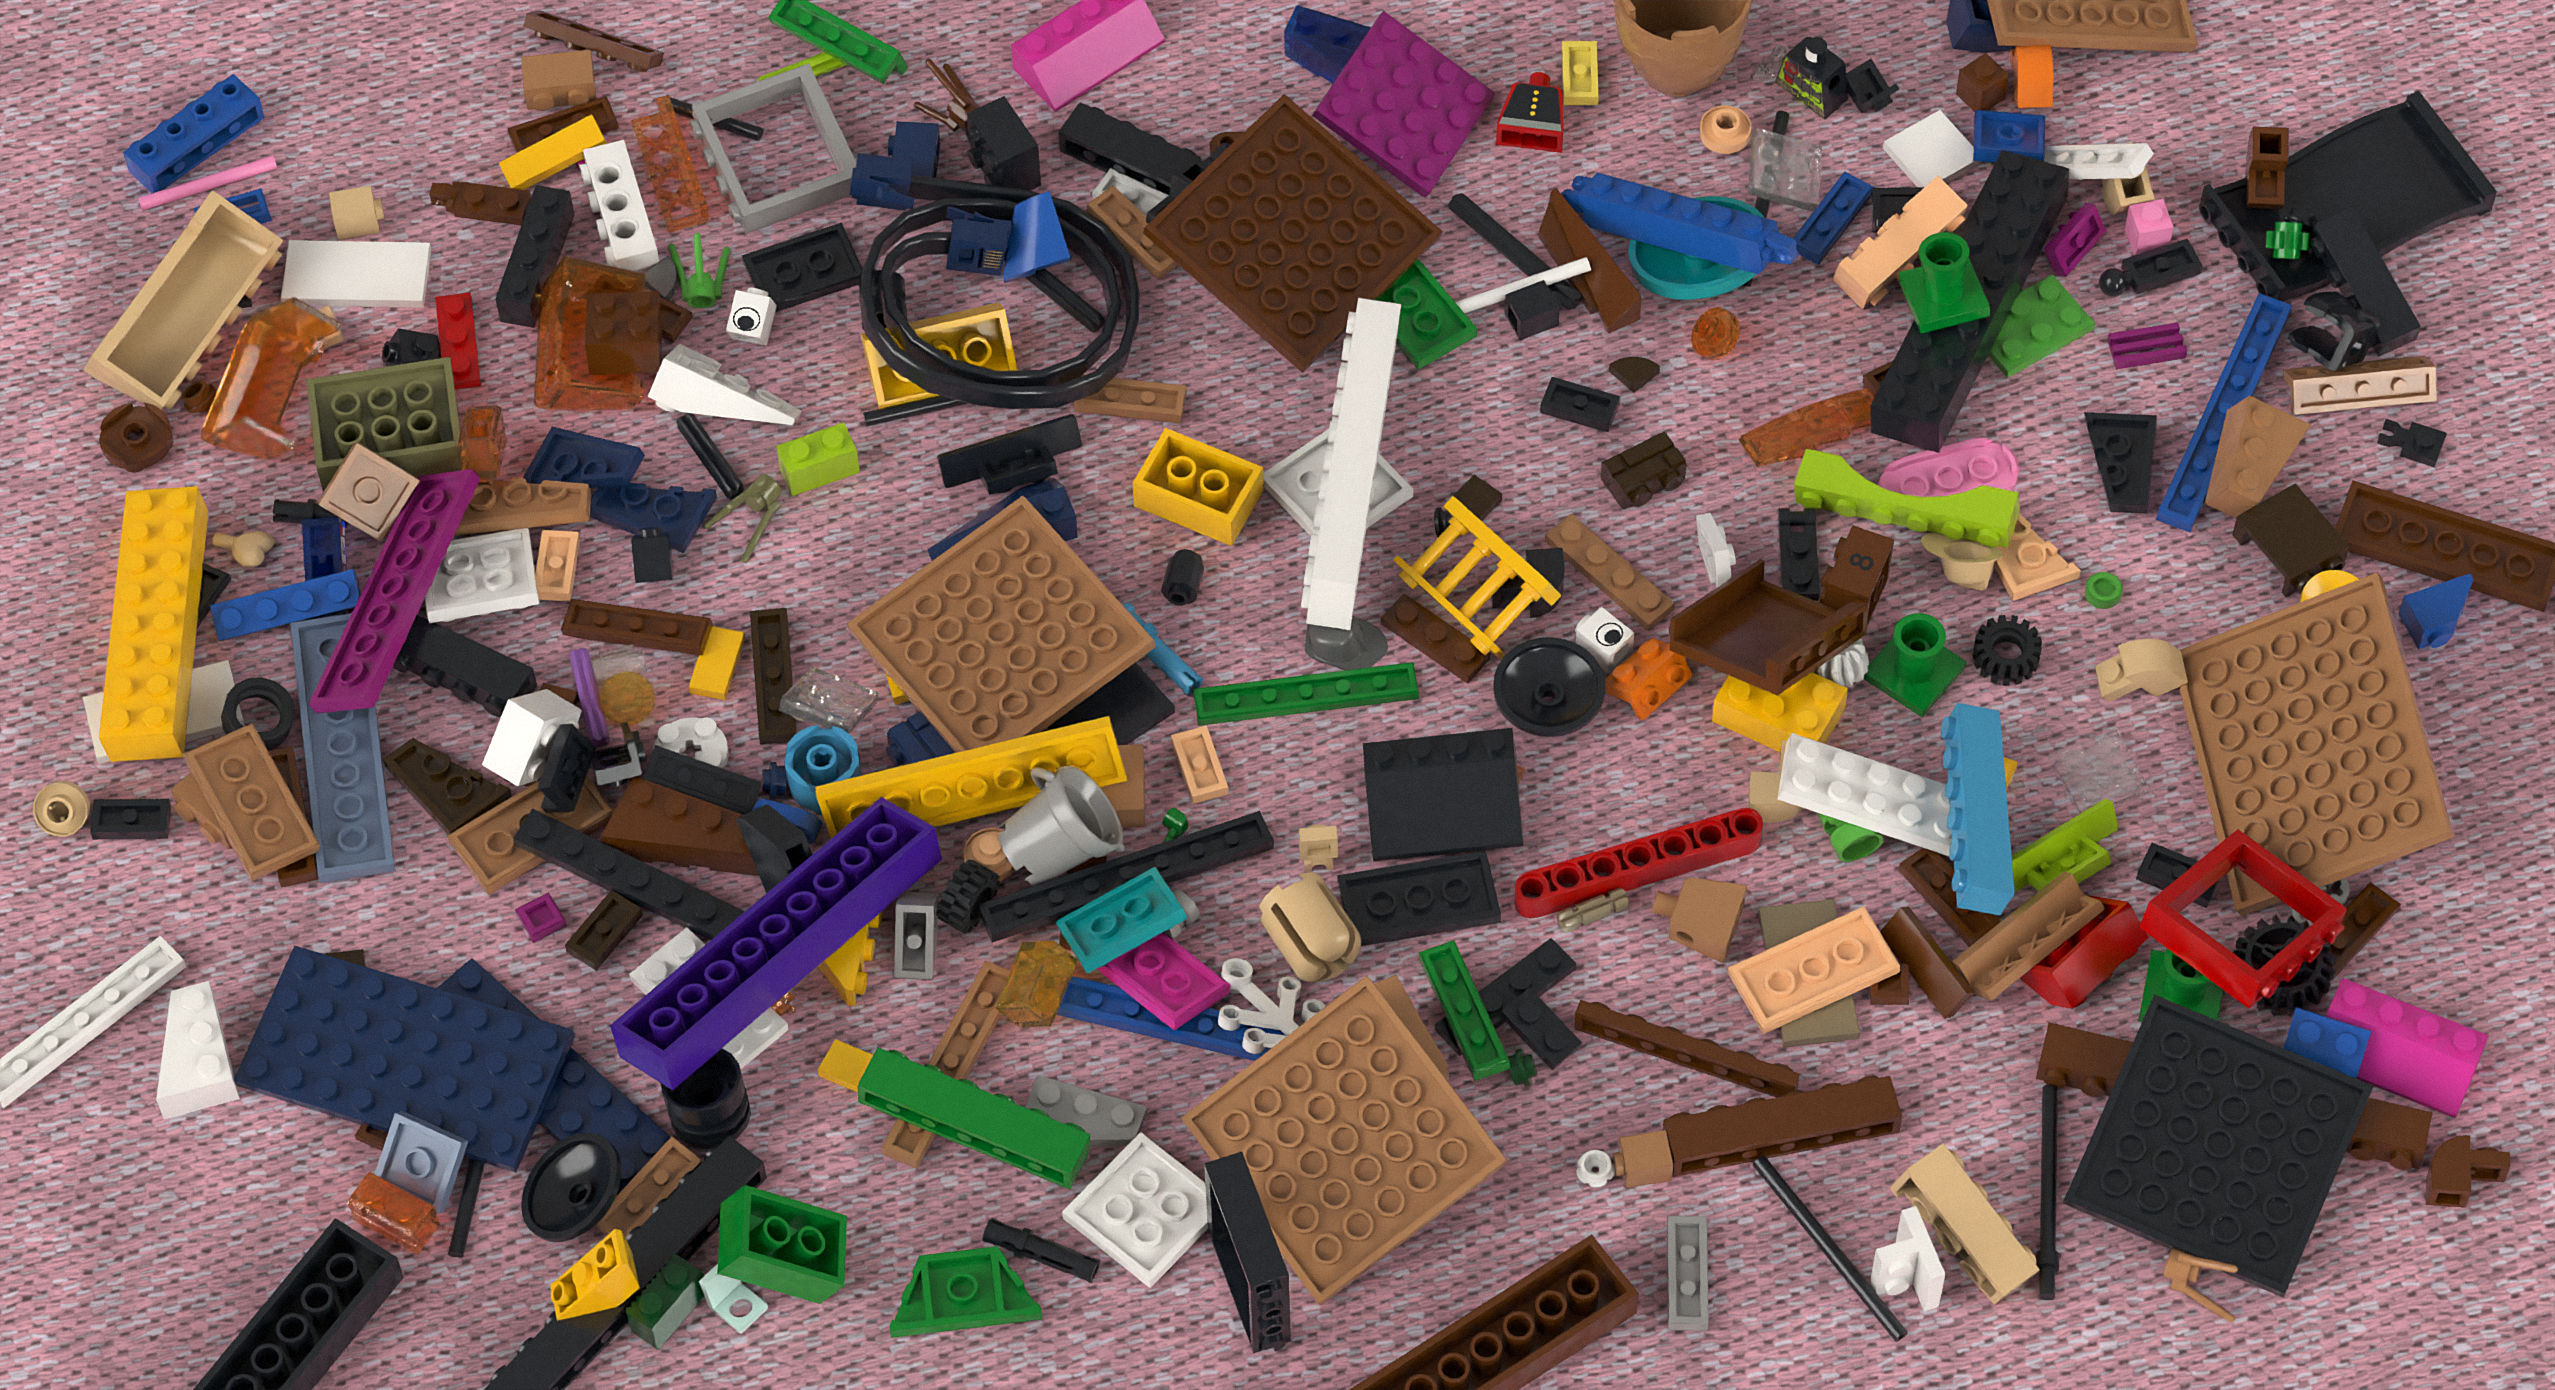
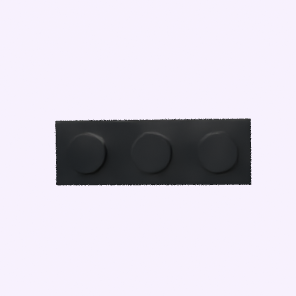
[643,745,762,815]

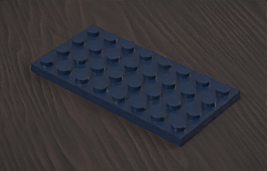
[234,945,575,1173]

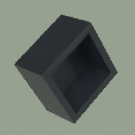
[965,96,1041,191]

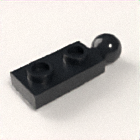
[2099,239,2203,297]

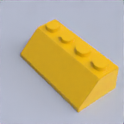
[860,302,1017,409]

